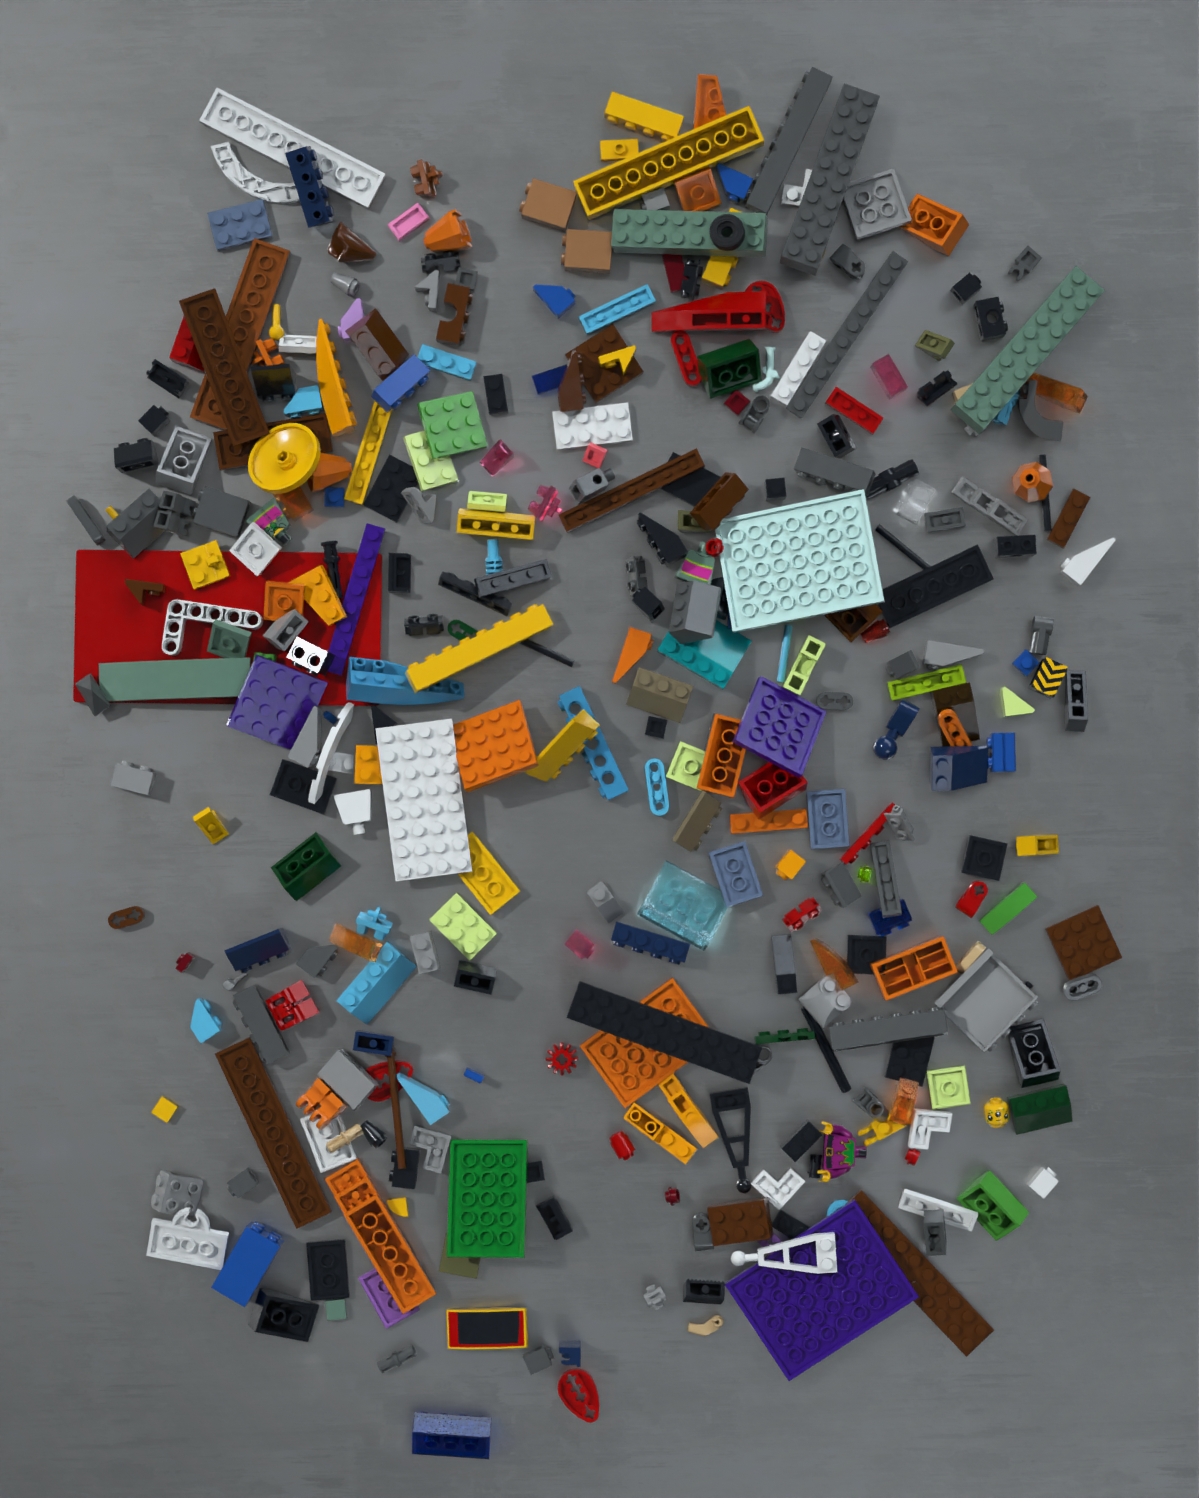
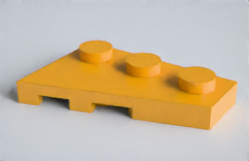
[288,565,347,626]

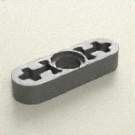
[66,495,106,546]

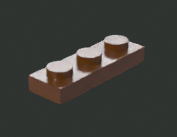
[1046,489,1091,548]

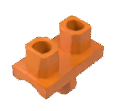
[251,338,285,366]

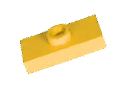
[600,139,639,161]

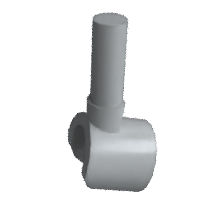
[222,972,248,991]

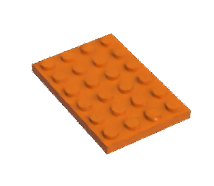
[579,977,708,1108]

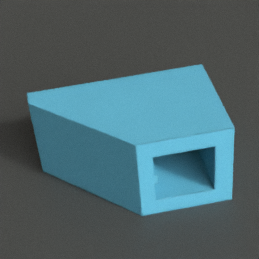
[284,385,324,419]
[190,998,223,1043]

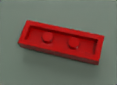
[825,387,884,435]

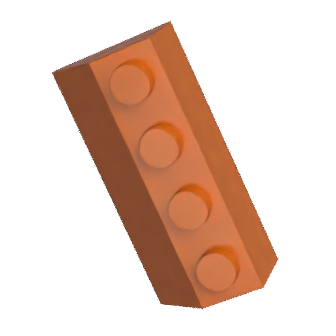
[697,714,746,798]

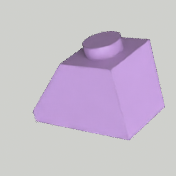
[338,298,364,342]

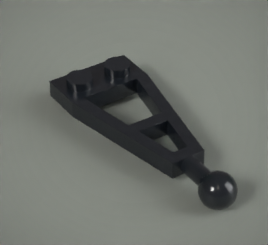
[709,1087,752,1193]

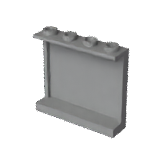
[934,948,1038,1052]

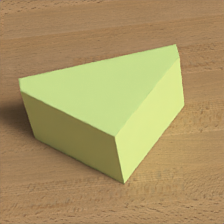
[1000,686,1035,717]

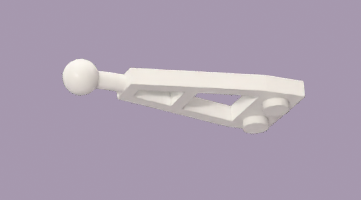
[731,1232,837,1274]

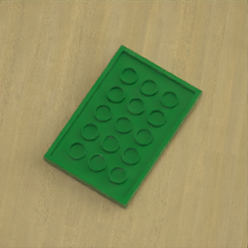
[447,1140,528,1258]

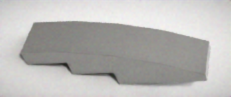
[951,477,1028,536]

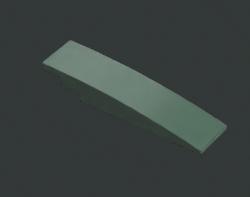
[99,657,251,702]

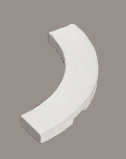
[211,142,300,204]
[308,702,354,804]

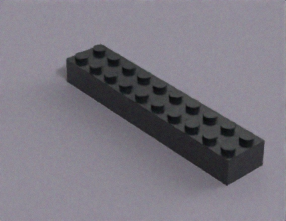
[566,981,762,1084]

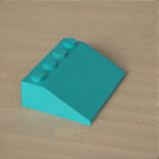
[657,620,751,690]

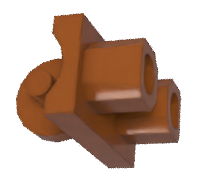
[410,159,443,197]

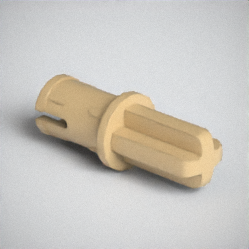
[326,1124,363,1153]

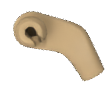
[687,1315,724,1336]

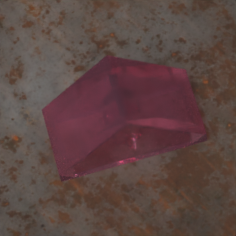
[480,439,514,476]

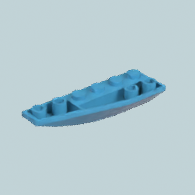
[346,657,465,705]

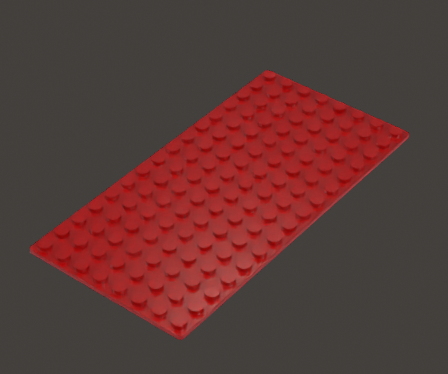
[73,550,382,706]

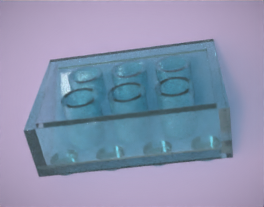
[637,860,728,951]

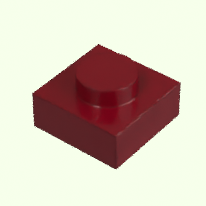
[175,952,195,973]

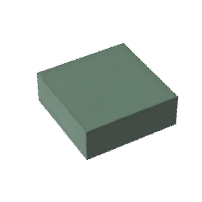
[325,1298,347,1321]

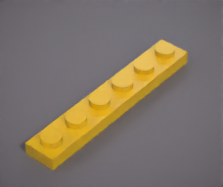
[344,401,393,505]

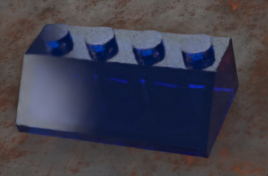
[412,1412,492,1459]

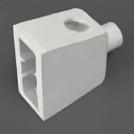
[334,789,372,835]

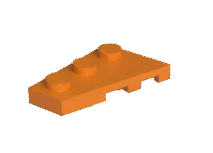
[693,74,726,129]

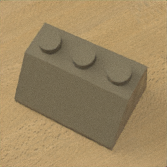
[626,667,693,723]
[672,790,723,852]

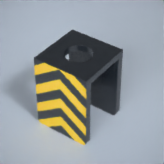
[1028,657,1068,699]

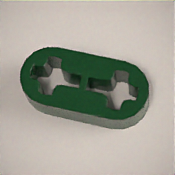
[448,620,478,641]

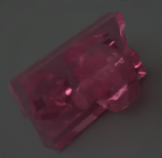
[528,485,562,522]

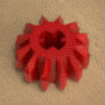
[546,1042,578,1076]

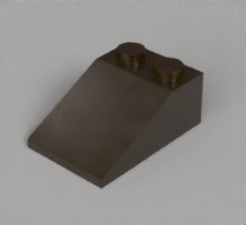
[930,682,980,747]

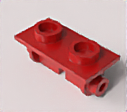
[782,897,822,933]

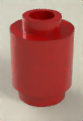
[609,1130,636,1161]

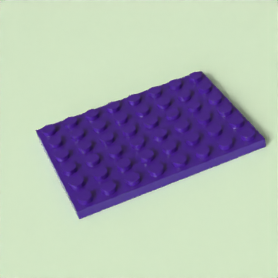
[725,1199,919,1381]

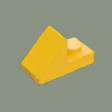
[598,345,636,375]
[193,807,229,844]

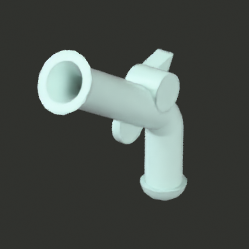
[753,347,781,393]

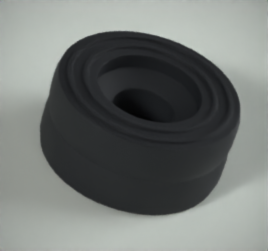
[709,214,745,251]

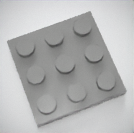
[843,168,912,240]

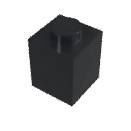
[950,272,982,305]
[138,405,170,437]
[764,478,786,501]

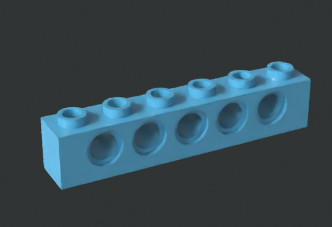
[557,686,629,800]

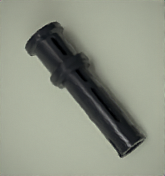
[321,541,343,599]

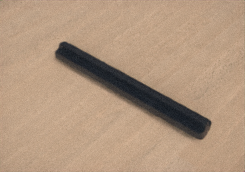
[801,1006,851,1093]

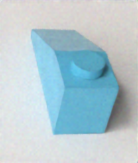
[396,1072,450,1125]

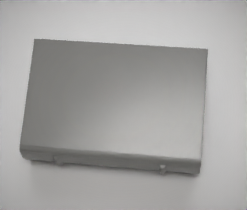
[317,1049,379,1111]

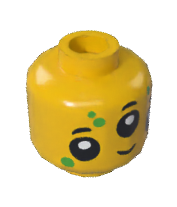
[984,1097,1010,1128]

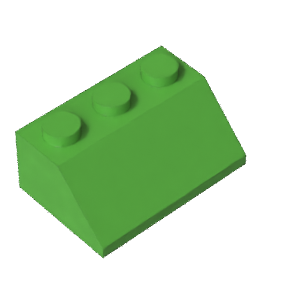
[957,1170,1029,1241]

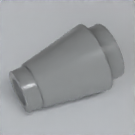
[331,272,360,296]

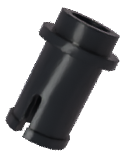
[807,1154,822,1178]

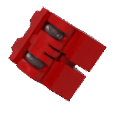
[265,980,319,1031]

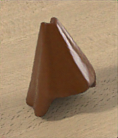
[327,222,376,262]

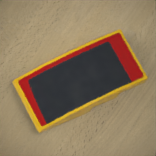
[446,1307,528,1349]

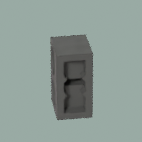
[923,1209,947,1256]

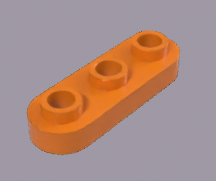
[938,709,973,746]

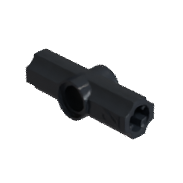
[866,459,919,500]

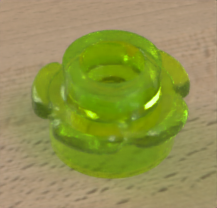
[858,864,872,883]

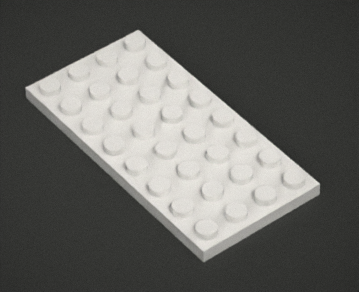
[375,718,472,881]

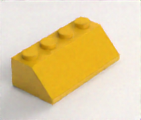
[524,709,600,782]

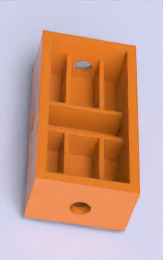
[870,936,958,1001]

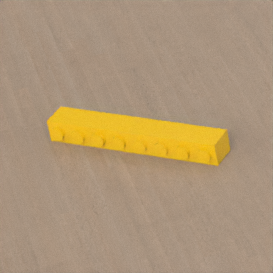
[405,604,553,694]

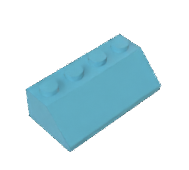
[336,941,417,1025]

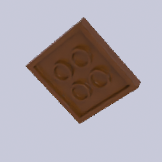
[565,324,644,404]
[1045,905,1122,981]

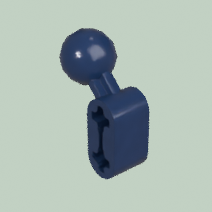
[873,699,920,760]

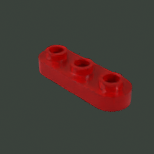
[671,331,702,387]

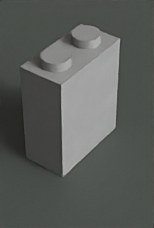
[410,931,441,975]

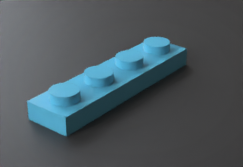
[579,284,656,335]

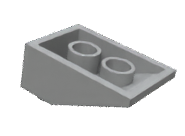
[155,426,212,495]
[288,706,322,769]

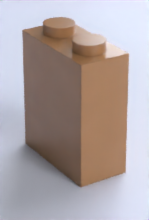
[519,178,577,232]
[561,229,612,274]

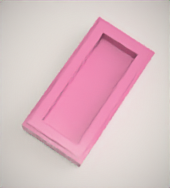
[388,203,430,241]

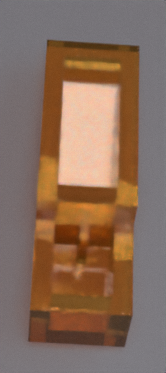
[329,923,383,962]
[810,938,858,990]

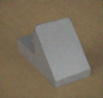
[415,270,440,312]
[401,487,436,523]
[587,881,624,923]

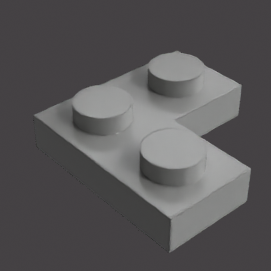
[409,1125,452,1173]

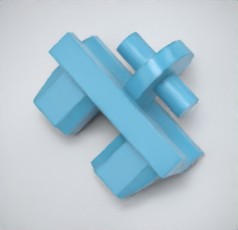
[355,907,393,941]

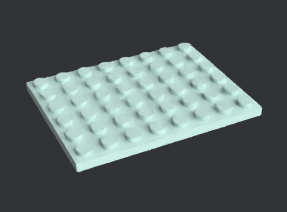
[715,489,885,633]

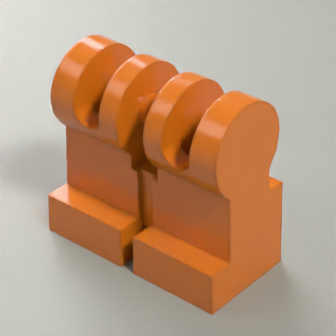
[296,1078,348,1130]

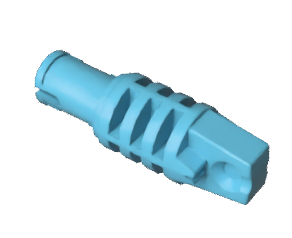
[485,539,503,575]

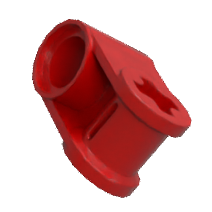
[955,881,988,918]

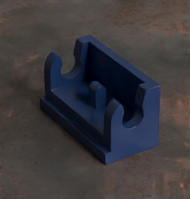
[559,1341,581,1367]

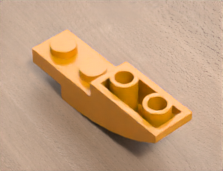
[658,1073,719,1148]
[623,1102,697,1165]

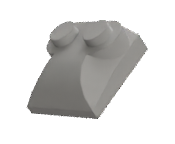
[798,974,852,1029]

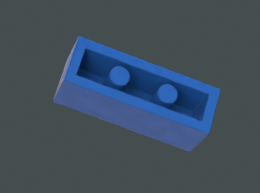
[371,355,430,413]

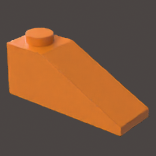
[612,627,654,684]

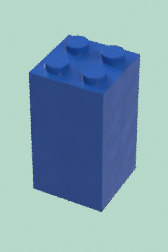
[211,1221,284,1307]

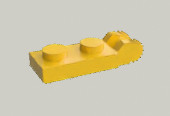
[857,1105,912,1146]

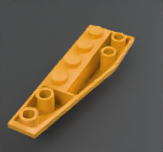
[316,319,357,437]

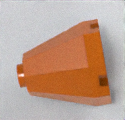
[423,209,472,252]
[307,453,352,492]
[1012,462,1053,503]

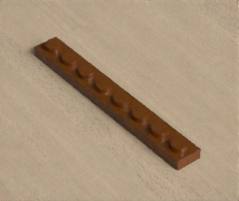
[559,448,705,533]

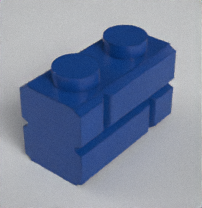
[986,733,1016,772]

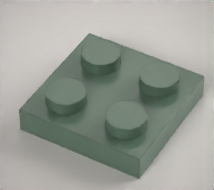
[207,619,252,658]

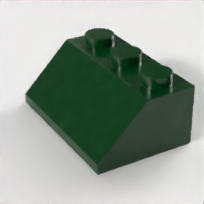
[697,339,762,399]
[271,832,341,901]
[1007,1084,1073,1135]

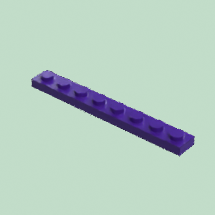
[328,523,386,676]

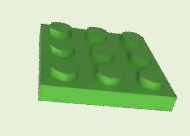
[417,391,488,459]

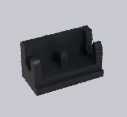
[146,359,189,399]
[388,553,411,593]
[536,1195,573,1240]

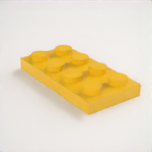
[457,831,520,915]

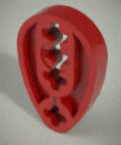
[745,281,785,333]
[365,1061,414,1102]
[558,1368,599,1423]

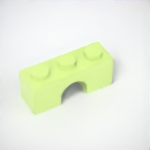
[782,635,826,696]

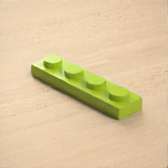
[887,664,966,701]

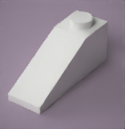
[1060,538,1116,587]

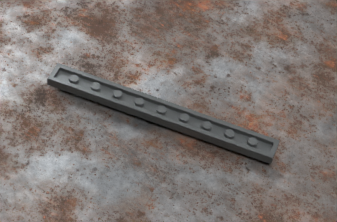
[786,251,908,419]

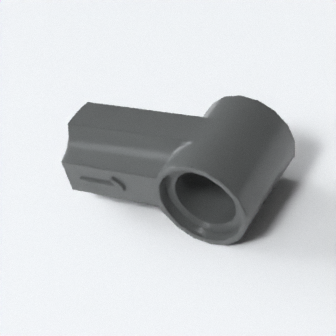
[1029,616,1054,655]

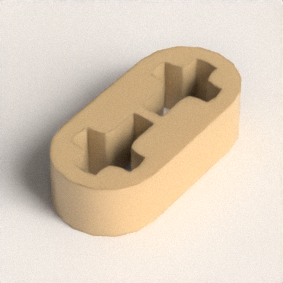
[955,941,986,974]

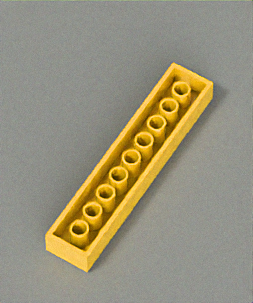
[573,106,764,221]

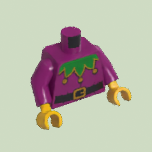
[817,1121,867,1182]

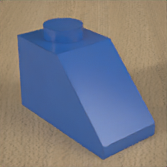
[716,163,753,204]
[533,284,575,319]

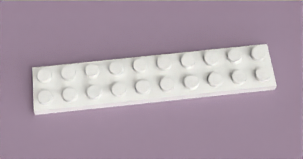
[199,88,386,209]

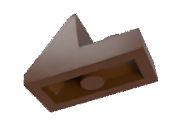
[125,579,166,606]

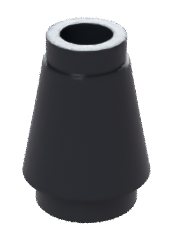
[360,1120,387,1149]

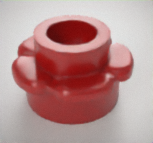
[706,538,724,557]
[905,1148,921,1166]

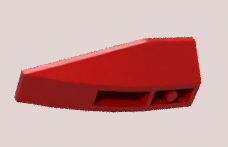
[651,291,766,332]

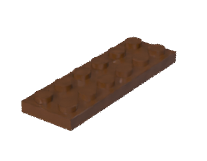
[213,413,333,471]

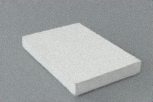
[300,1114,357,1173]

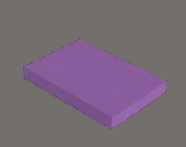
[358,1268,420,1329]

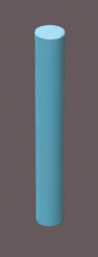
[777,625,793,683]

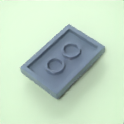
[207,199,273,251]
[806,789,850,849]
[708,841,763,908]

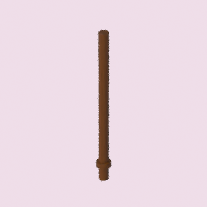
[385,1046,406,1169]

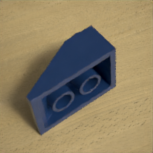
[929,746,989,791]

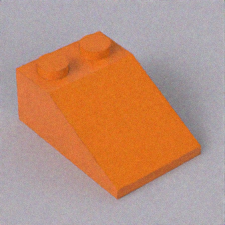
[899,194,969,256]

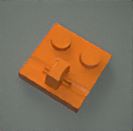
[674,167,721,211]
[264,581,305,621]

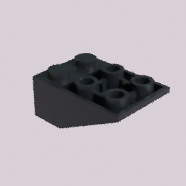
[637,512,688,567]

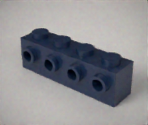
[285,146,335,228]
[611,921,690,965]

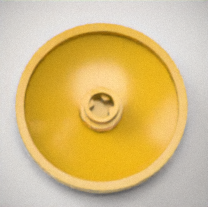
[248,423,321,494]

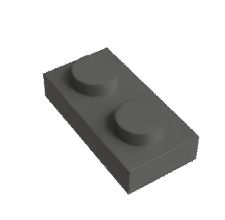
[924,507,966,533]

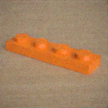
[730,809,808,834]

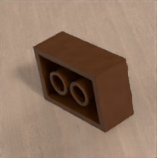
[707,1197,774,1246]

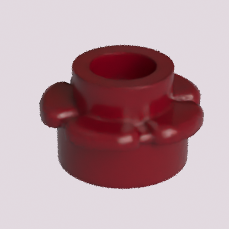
[665,1187,680,1206]

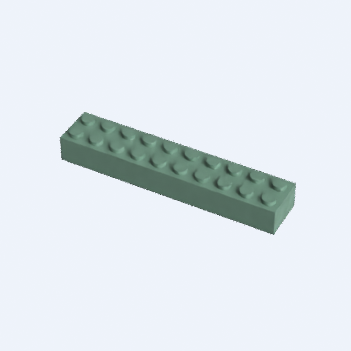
[950,266,1105,435]

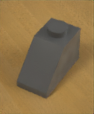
[886,650,919,680]

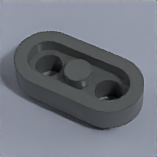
[1063,973,1102,1000]

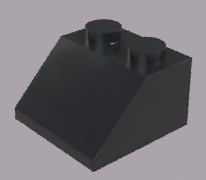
[114,438,159,473]

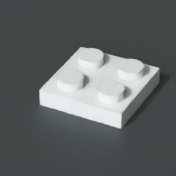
[229,522,282,576]

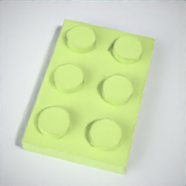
[403,431,458,492]
[429,893,497,961]

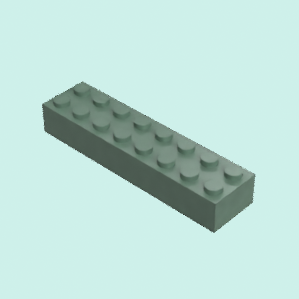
[611,209,768,257]

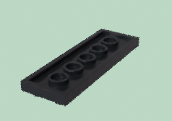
[878,544,994,628]

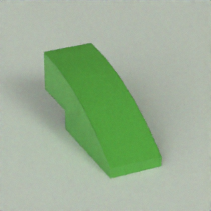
[979,882,1037,935]

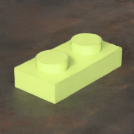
[467,491,507,512]

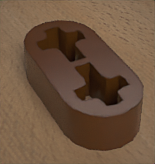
[108,906,145,929]

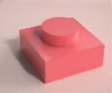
[582,442,608,468]

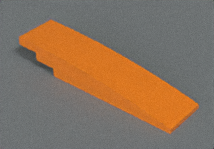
[325,1158,437,1314]

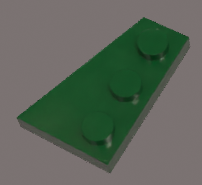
[754,1028,815,1044]

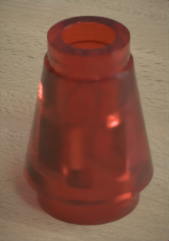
[861,619,890,643]

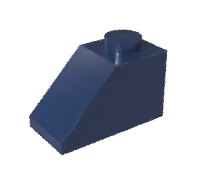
[353,1030,394,1056]

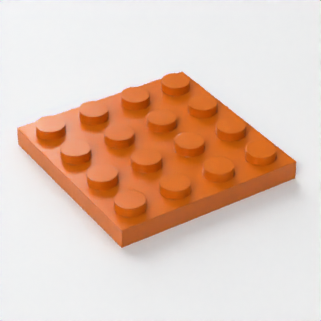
[453,700,539,793]

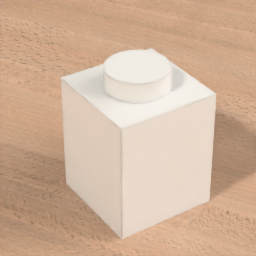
[1027,1167,1059,1199]

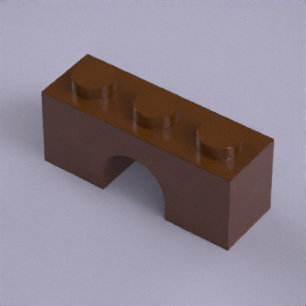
[436,283,474,347]

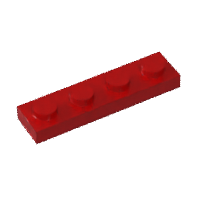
[839,802,895,864]

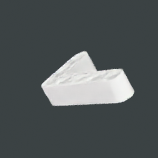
[162,600,263,656]

